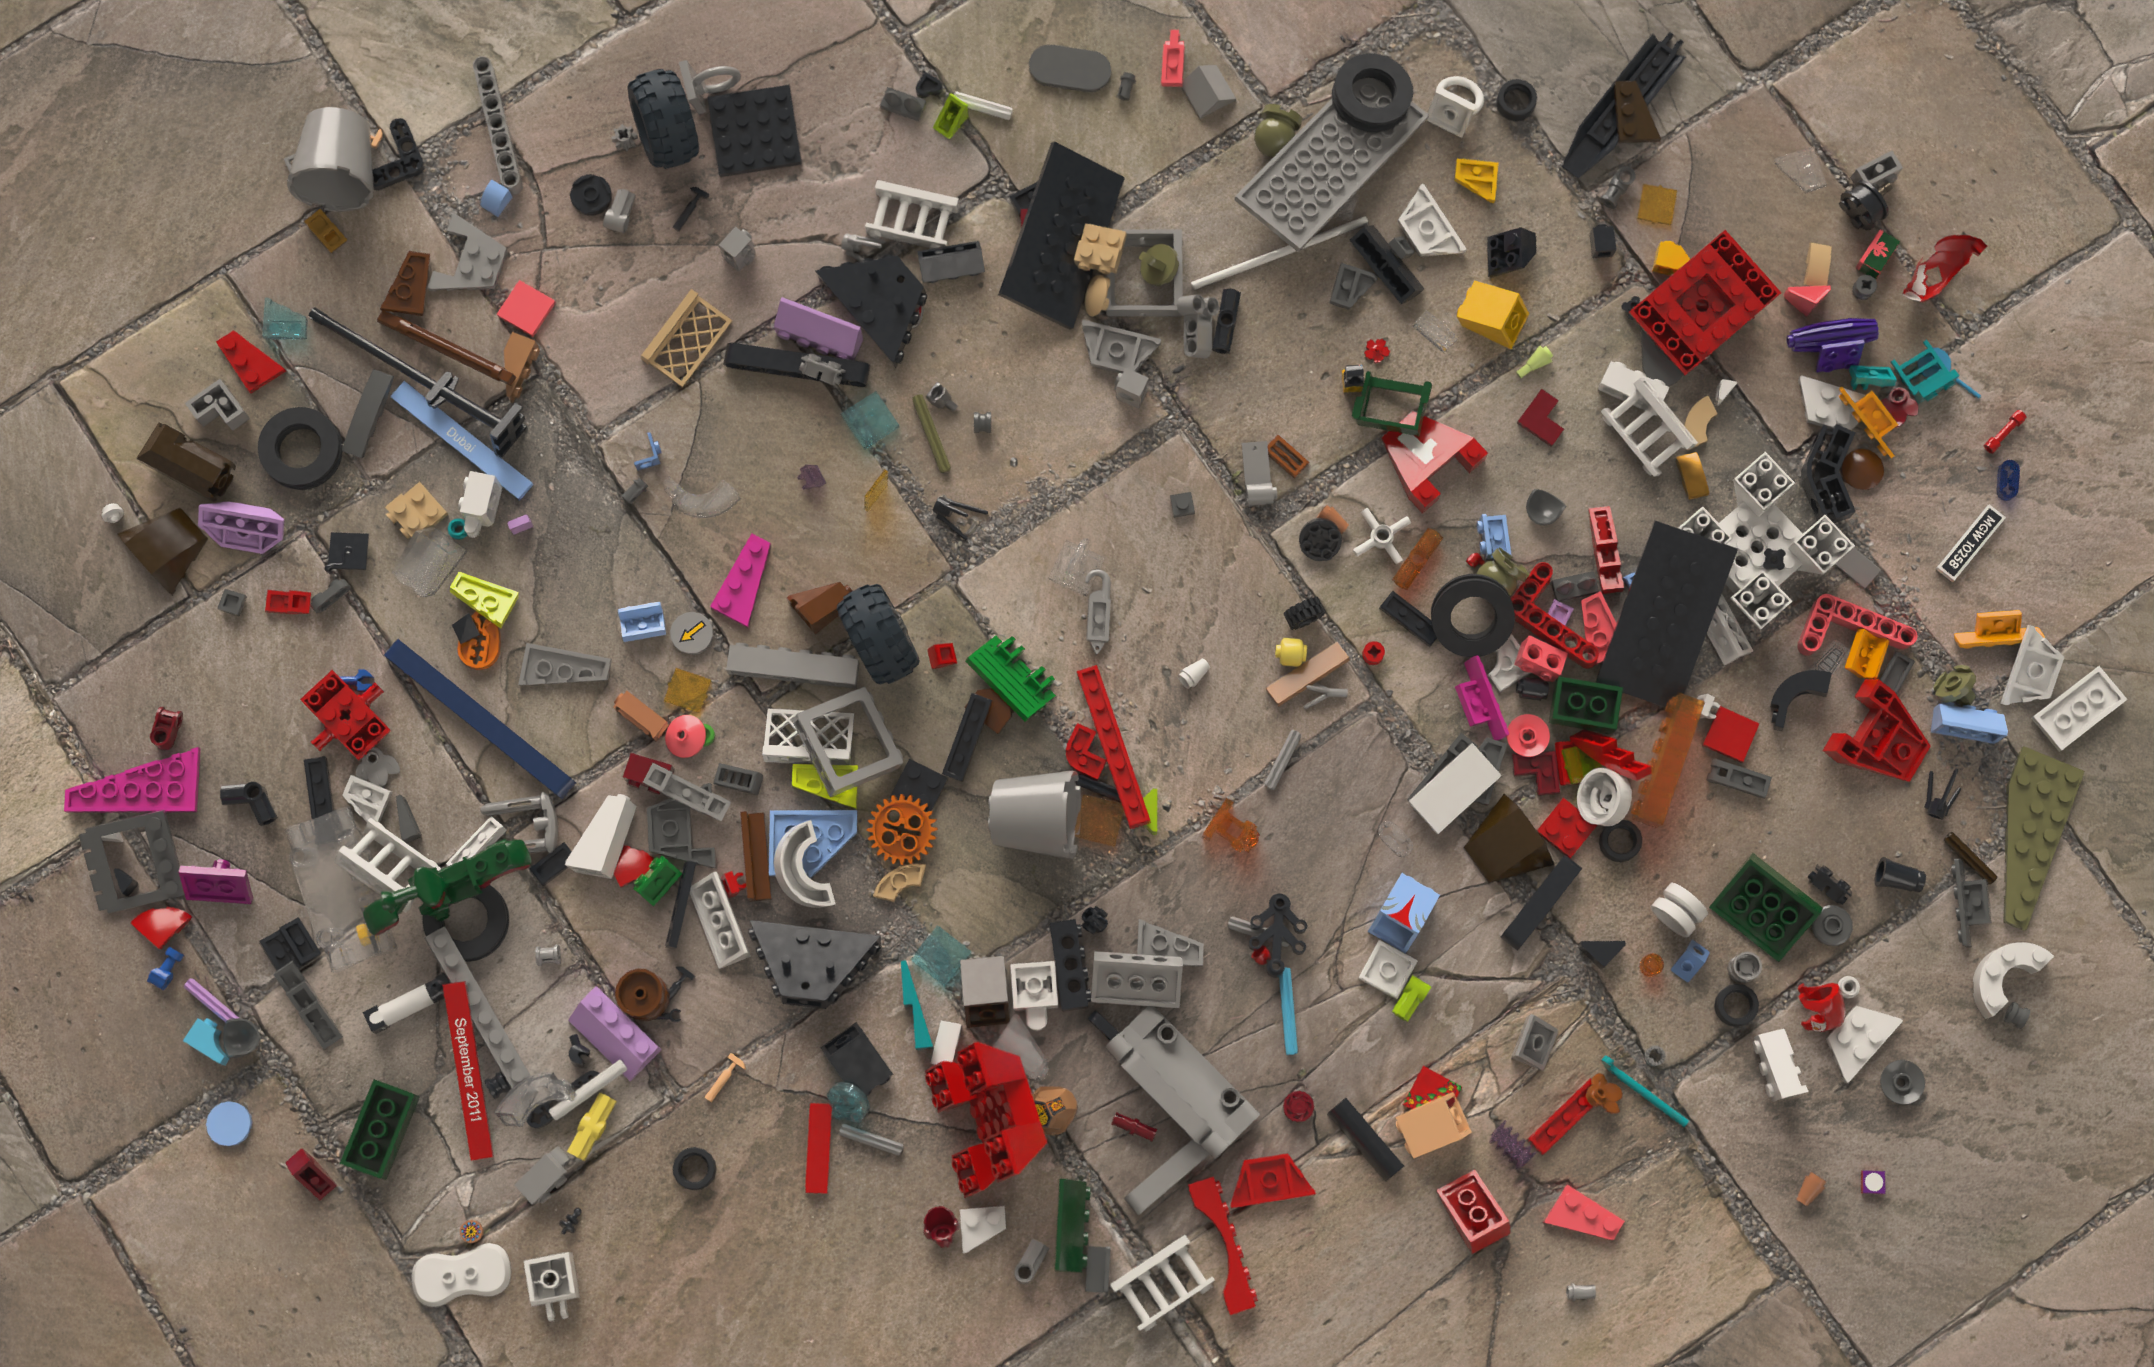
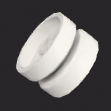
[1650,883,1708,938]

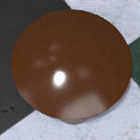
[1841,449,1884,490]

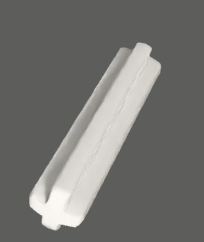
[954,92,1013,120]

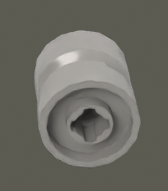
[1727,952,1762,984]

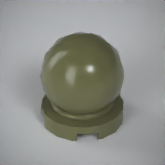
[1254,104,1302,158]
[1476,547,1530,597]

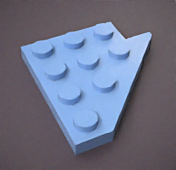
[769,810,858,879]

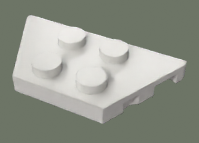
[1398,184,1466,256]
[1798,375,1865,430]
[2001,625,2064,705]
[1826,1006,1903,1084]

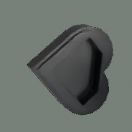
[915,72,942,98]

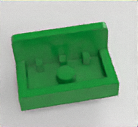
[633,856,682,906]

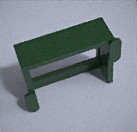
[1352,371,1432,436]

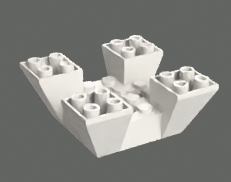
[1679,452,1855,630]

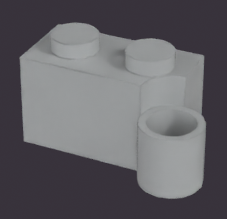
[515,1146,571,1205]

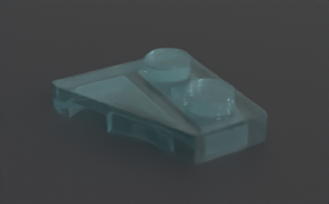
[262,298,308,339]

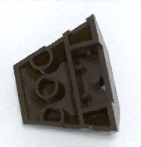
[118,507,208,596]
[1464,794,1555,883]

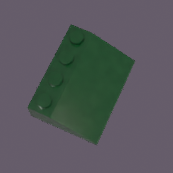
[1709,853,1823,962]
[1055,1178,1091,1273]

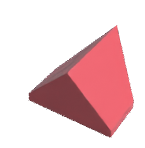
[1784,286,1831,317]

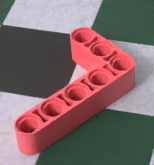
[1797,594,1918,656]

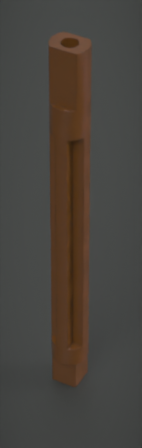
[377,311,516,386]

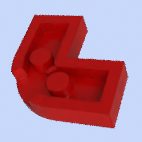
[1066,723,1107,780]

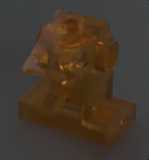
[1202,798,1260,853]

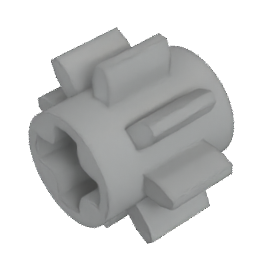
[611,124,638,152]

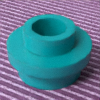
[448,518,467,540]

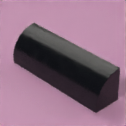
[1350,225,1425,304]
[1327,1098,1404,1182]

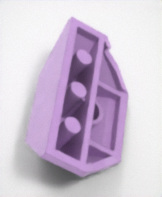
[198,501,284,554]

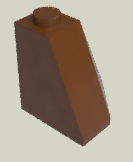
[787,582,853,635]

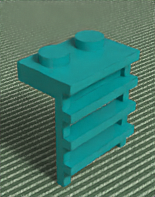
[1890,340,1959,405]

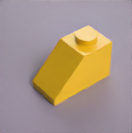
[1652,241,1690,276]

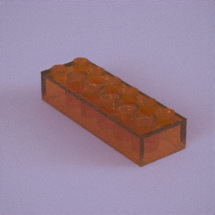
[1630,693,1705,828]

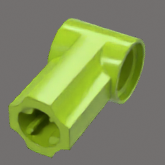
[1392,975,1431,1022]

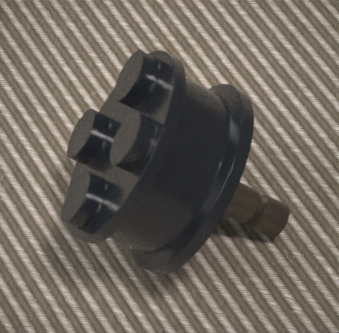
[1839,180,1893,231]

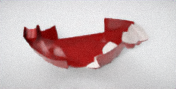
[1903,235,1988,302]

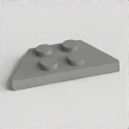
[1082,320,1161,374]

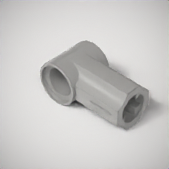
[603,189,636,233]
[1014,1239,1049,1284]

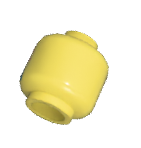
[1275,638,1307,667]

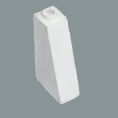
[565,794,637,879]

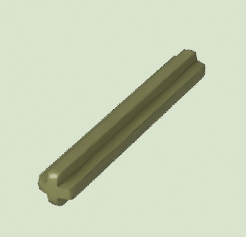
[912,394,951,473]

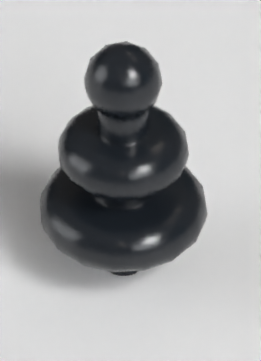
[559,1208,582,1235]

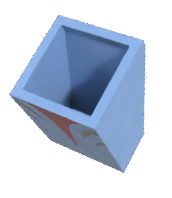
[1368,873,1440,954]

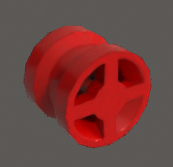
[1362,641,1385,666]

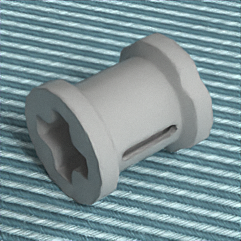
[535,945,561,966]

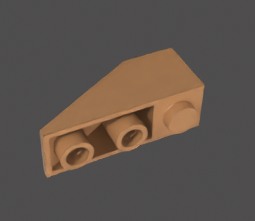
[504,332,540,403]

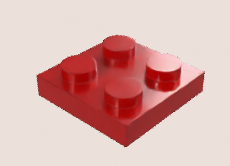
[1536,797,1597,858]

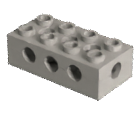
[1091,951,1183,1008]

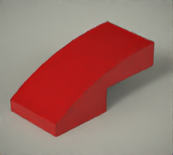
[265,590,311,614]

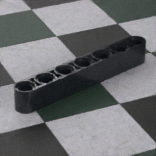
[723,343,870,387]

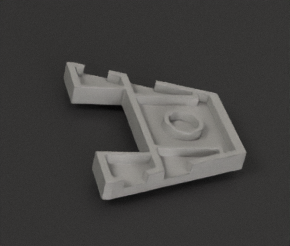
[427,214,508,292]

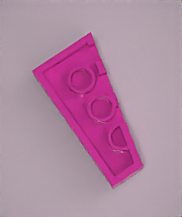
[710,533,771,628]

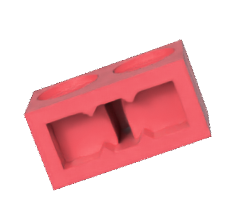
[1514,635,1568,682]

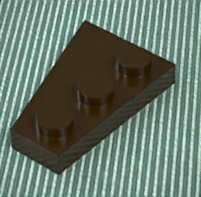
[1614,81,1661,143]

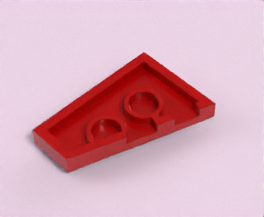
[216,330,286,394]

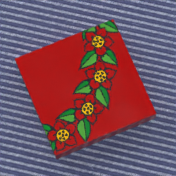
[1403,1066,1462,1110]

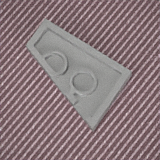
[1137,919,1204,967]

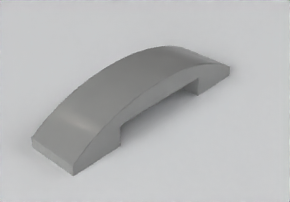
[643,763,731,822]

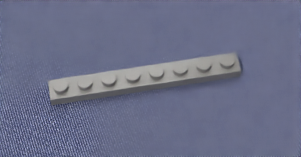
[424,926,533,1091]

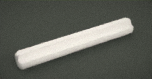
[549,1060,627,1120]

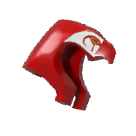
[1798,983,1846,1032]

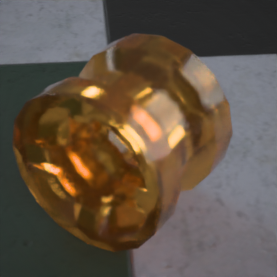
[1639,953,1664,977]

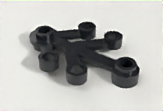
[1248,893,1307,978]

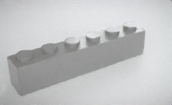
[726,643,860,689]

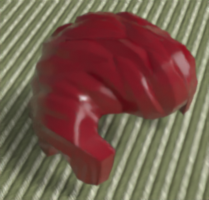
[923,1206,960,1248]

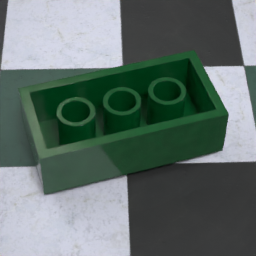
[339,1079,420,1180]

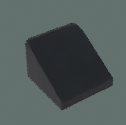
[114,868,138,896]

